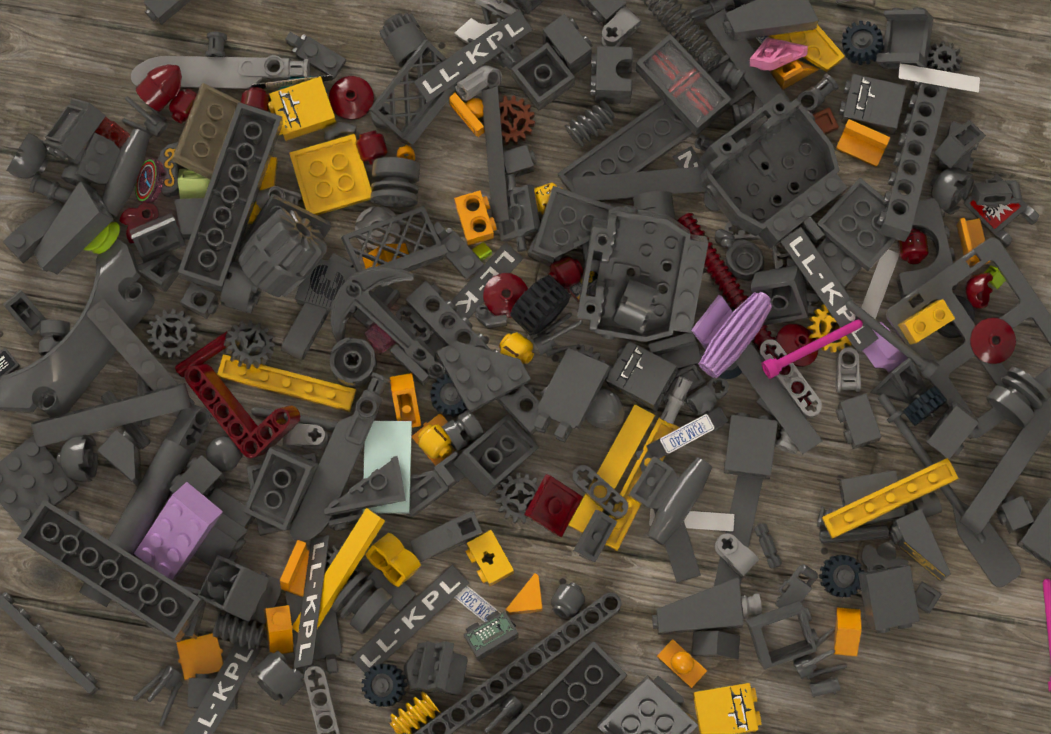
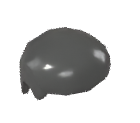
[206,436,243,472]

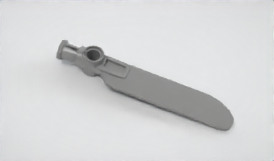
[131,55,310,89]

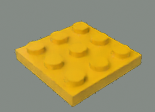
[289,134,372,215]

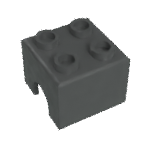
[591,46,633,104]
[197,555,269,622]

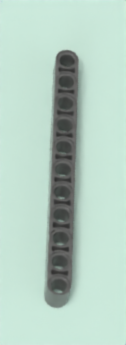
[414,592,622,734]

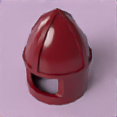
[136,64,182,111]

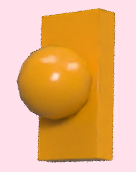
[449,93,484,137]
[657,639,707,689]

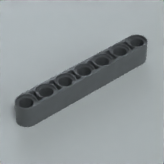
[31,383,192,447]
[959,397,1051,535]

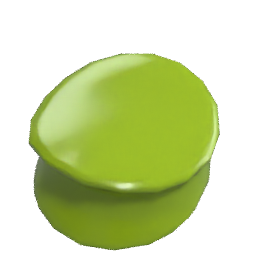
[84,222,120,254]

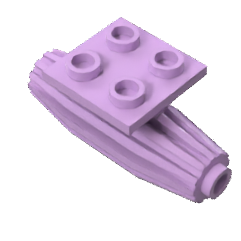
[691,292,772,378]

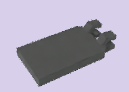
[534,348,610,443]
[285,591,342,677]

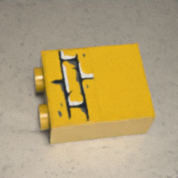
[268,76,336,141]
[693,683,762,734]

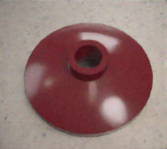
[329,76,374,120]
[483,273,528,318]
[970,318,1016,364]
[776,324,818,367]

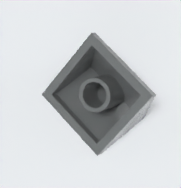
[129,213,185,263]

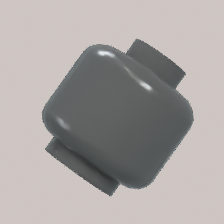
[551,583,585,619]

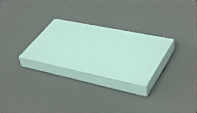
[363,421,412,514]

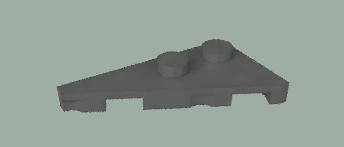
[324,456,406,516]

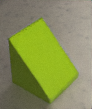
[472,242,492,261]
[984,265,1006,290]

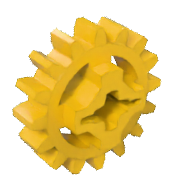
[807,304,852,353]

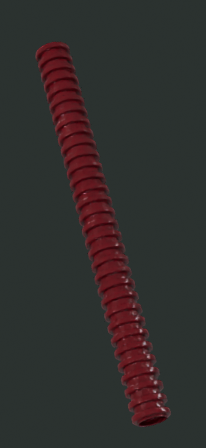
[677,213,812,407]

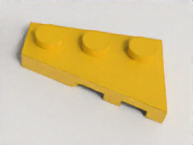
[768,25,845,72]

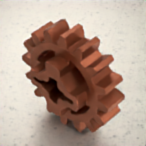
[499,95,535,145]

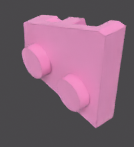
[750,37,808,71]

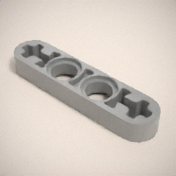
[760,340,822,418]
[304,665,340,734]

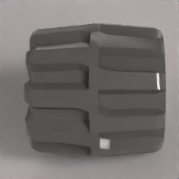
[238,208,327,297]

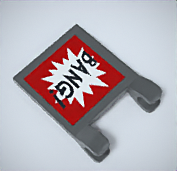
[963,174,1039,248]

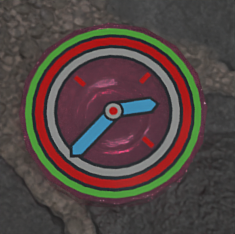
[135,158,164,204]

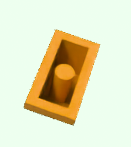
[390,373,421,428]
[264,605,294,654]

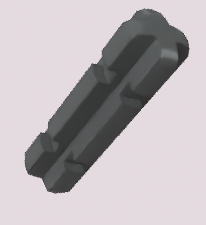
[754,523,782,569]

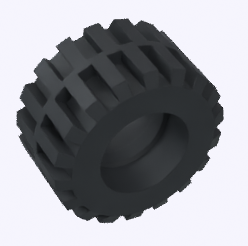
[510,275,570,336]

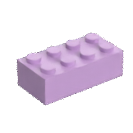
[134,482,223,581]

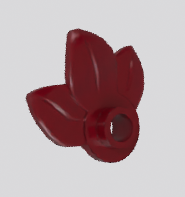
[119,202,159,244]

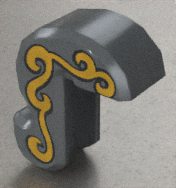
[157,142,179,197]

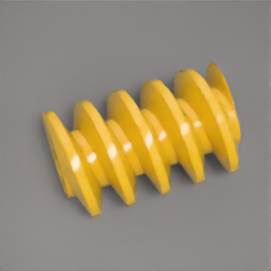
[389,691,440,734]

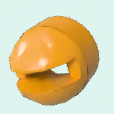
[397,145,415,161]

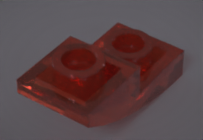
[94,116,130,149]

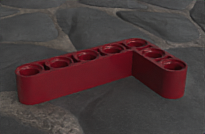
[185,364,301,458]

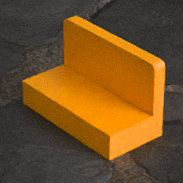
[836,119,890,167]
[956,218,990,267]
[280,540,309,597]

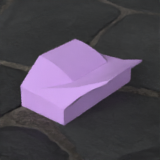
[862,322,908,373]

